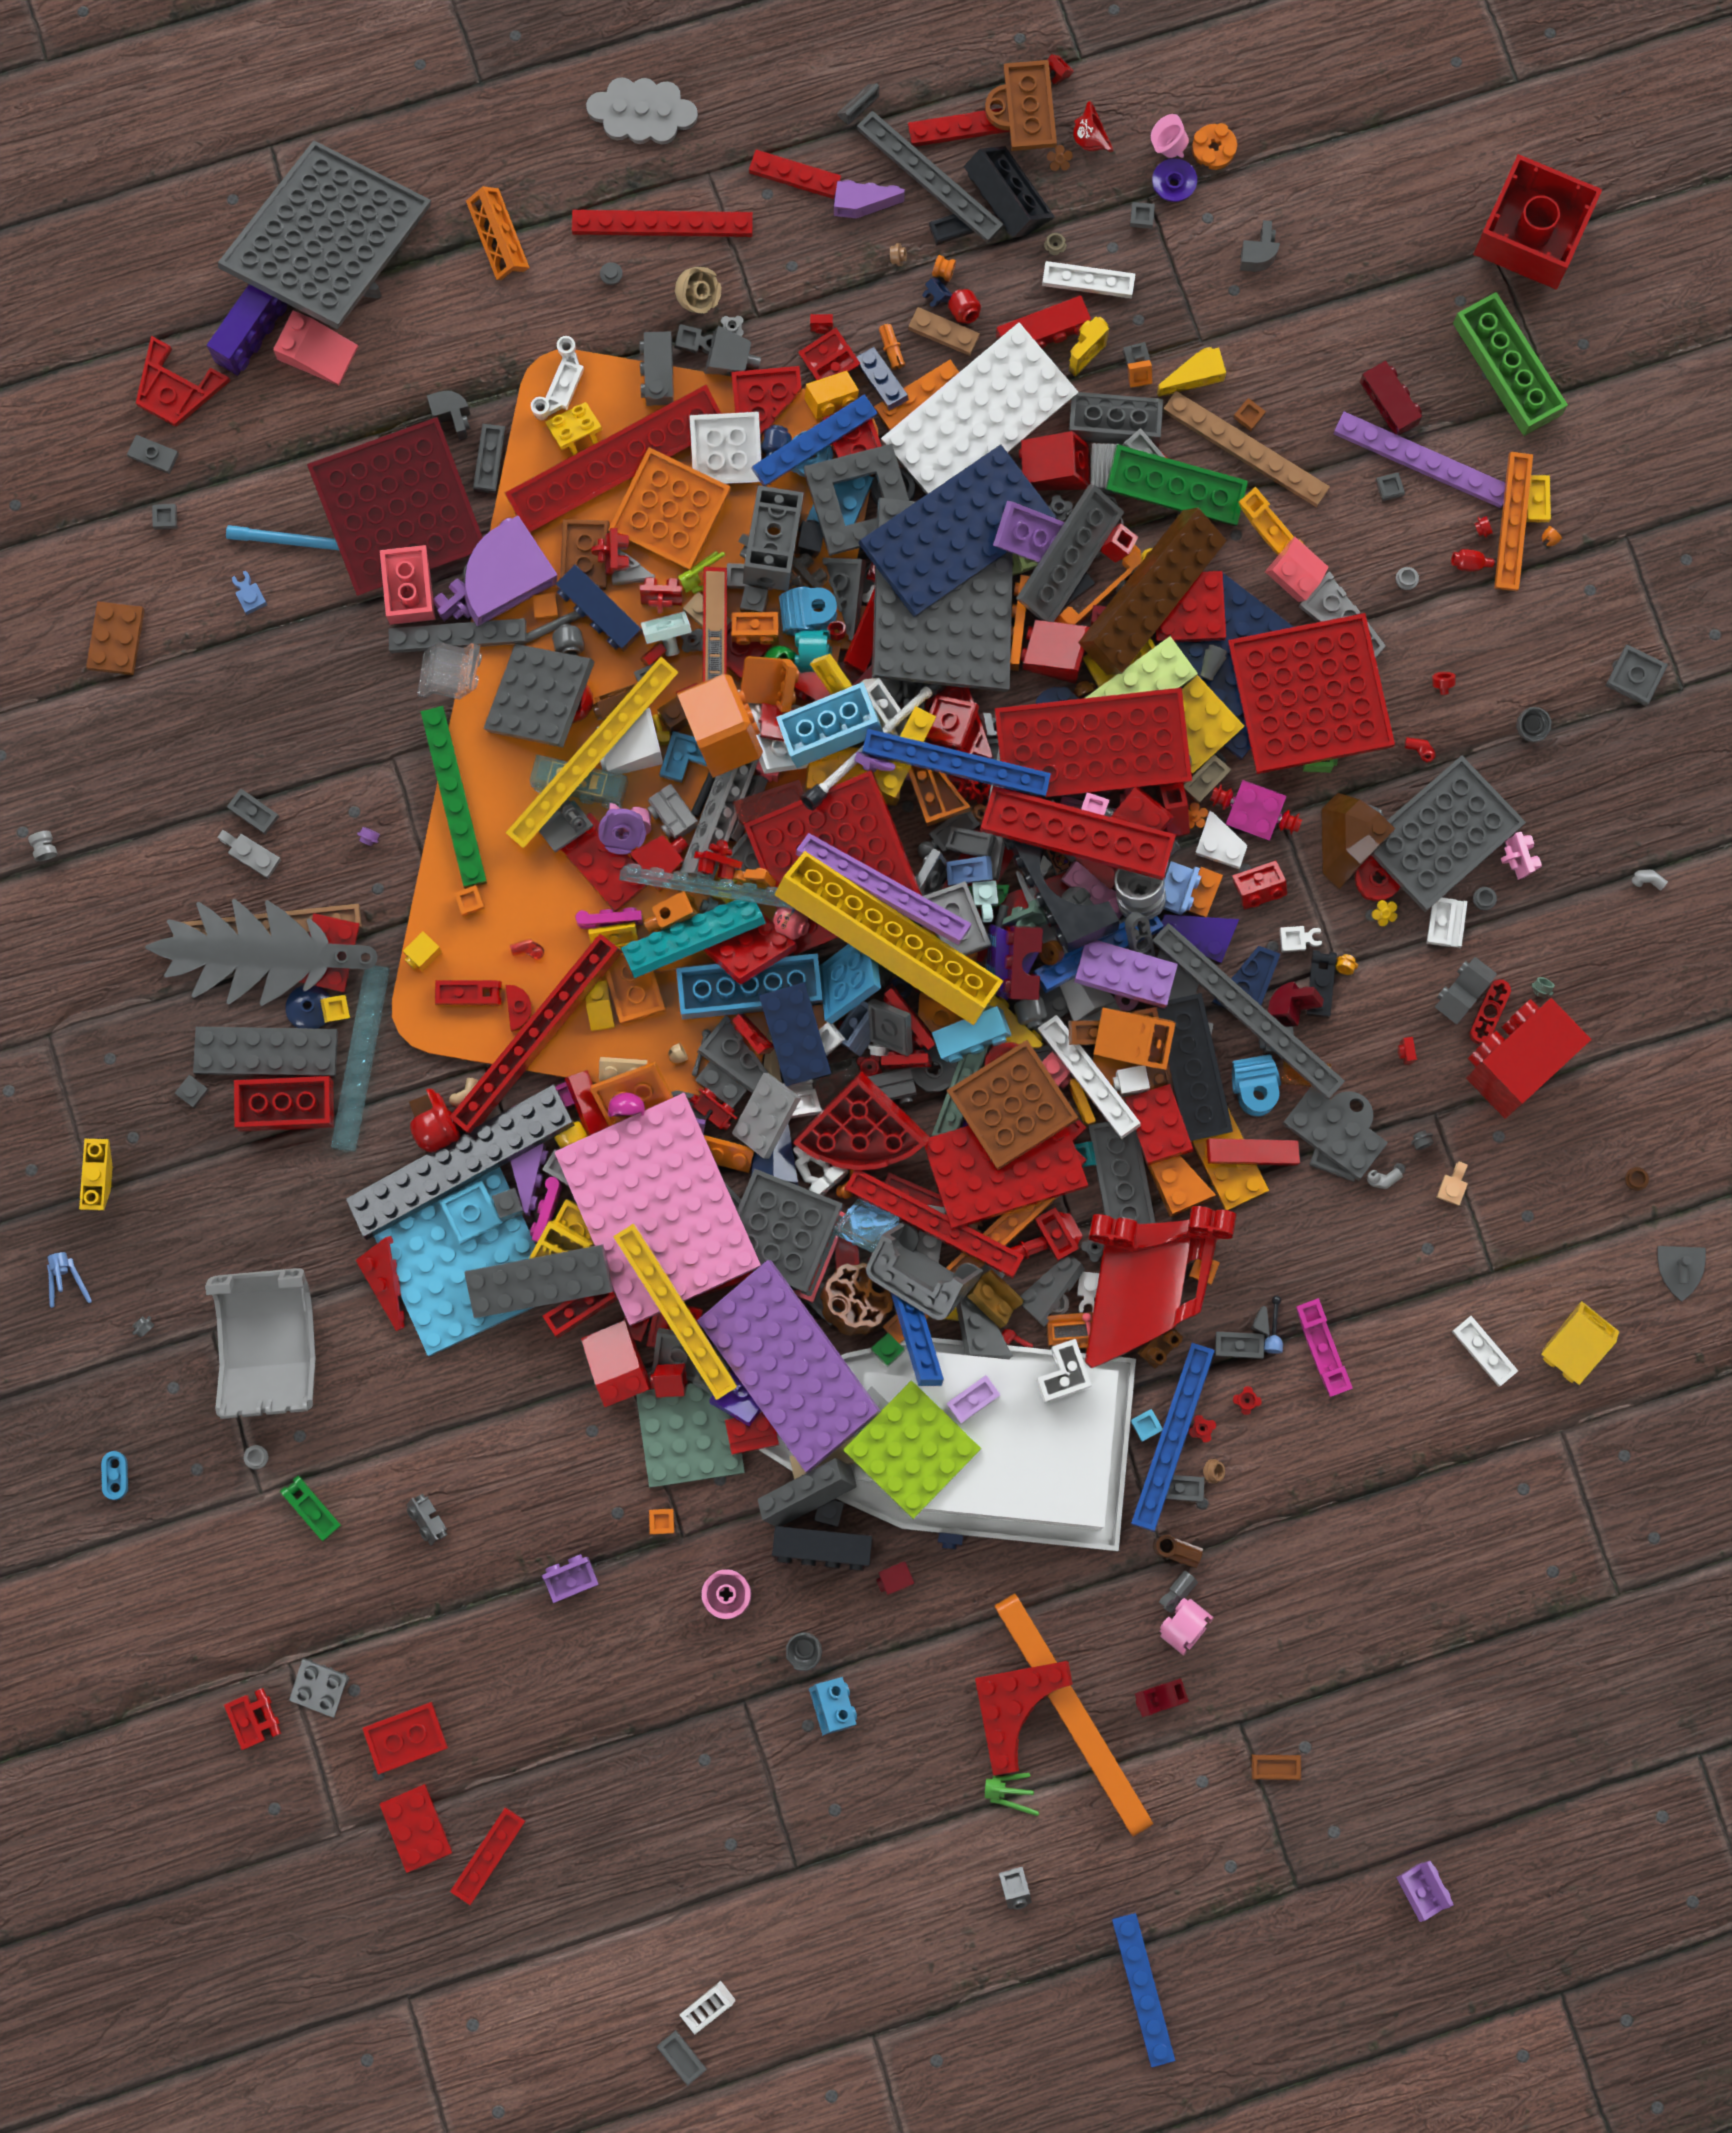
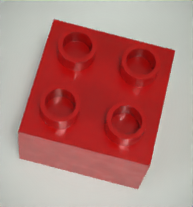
[1473,154,1603,290]
[1466,998,1592,1119]

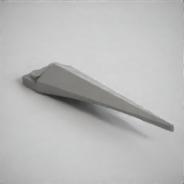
[1016,871,1121,1046]

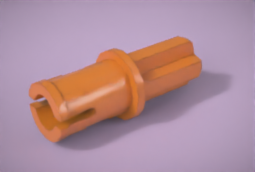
[879,324,906,370]

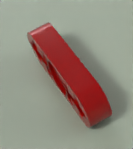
[1469,979,1511,1044]

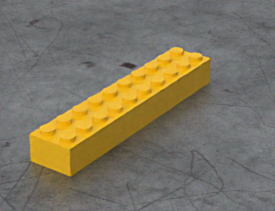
[774,851,1003,1025]

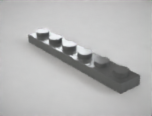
[389,618,527,653]

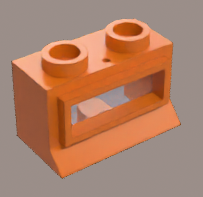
[1046,1312,1093,1349]

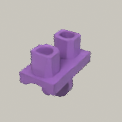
[433,578,471,622]

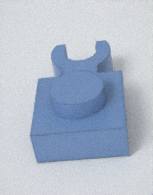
[232,571,267,615]

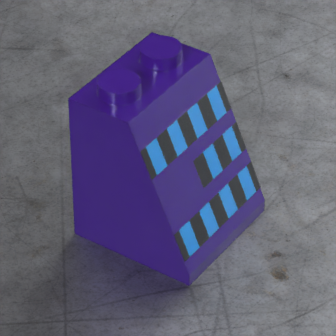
[987,924,1039,1000]

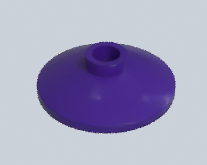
[1152,159,1197,202]

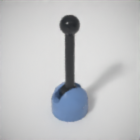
[1264,1295,1283,1354]

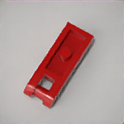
[435,980,502,1006]

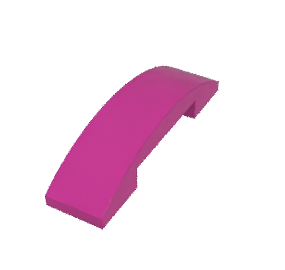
[1296,1298,1353,1397]

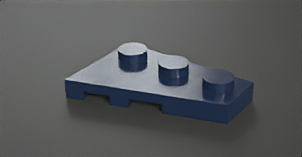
[1212,946,1280,1009]

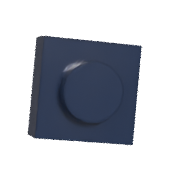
[938,1532,963,1550]

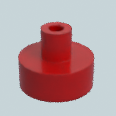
[1432,672,1456,695]

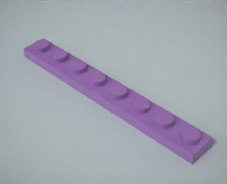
[1334,412,1505,508]
[796,833,971,946]

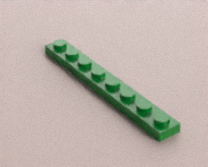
[420,706,487,888]

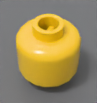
[554,1121,588,1149]

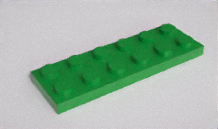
[1105,445,1248,526]

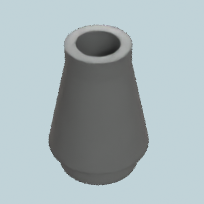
[1200,645,1227,681]

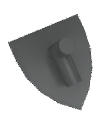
[1657,1246,1706,1302]

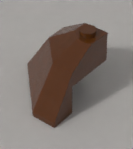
[1321,793,1395,890]

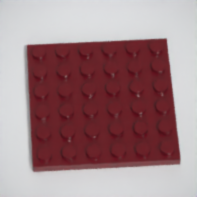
[307,417,483,596]

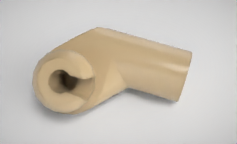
[449,1078,478,1107]

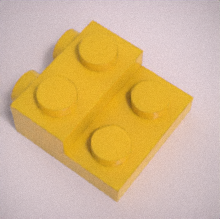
[1069,317,1109,376]

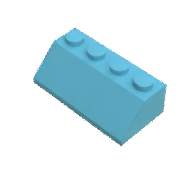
[776,682,883,768]

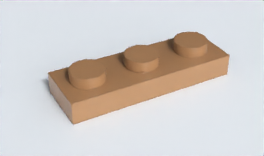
[908,307,980,356]

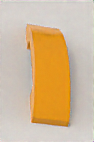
[1238,487,1303,555]

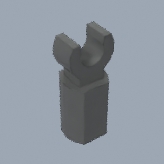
[1159,1571,1198,1613]

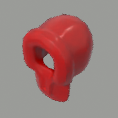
[410,1088,462,1152]

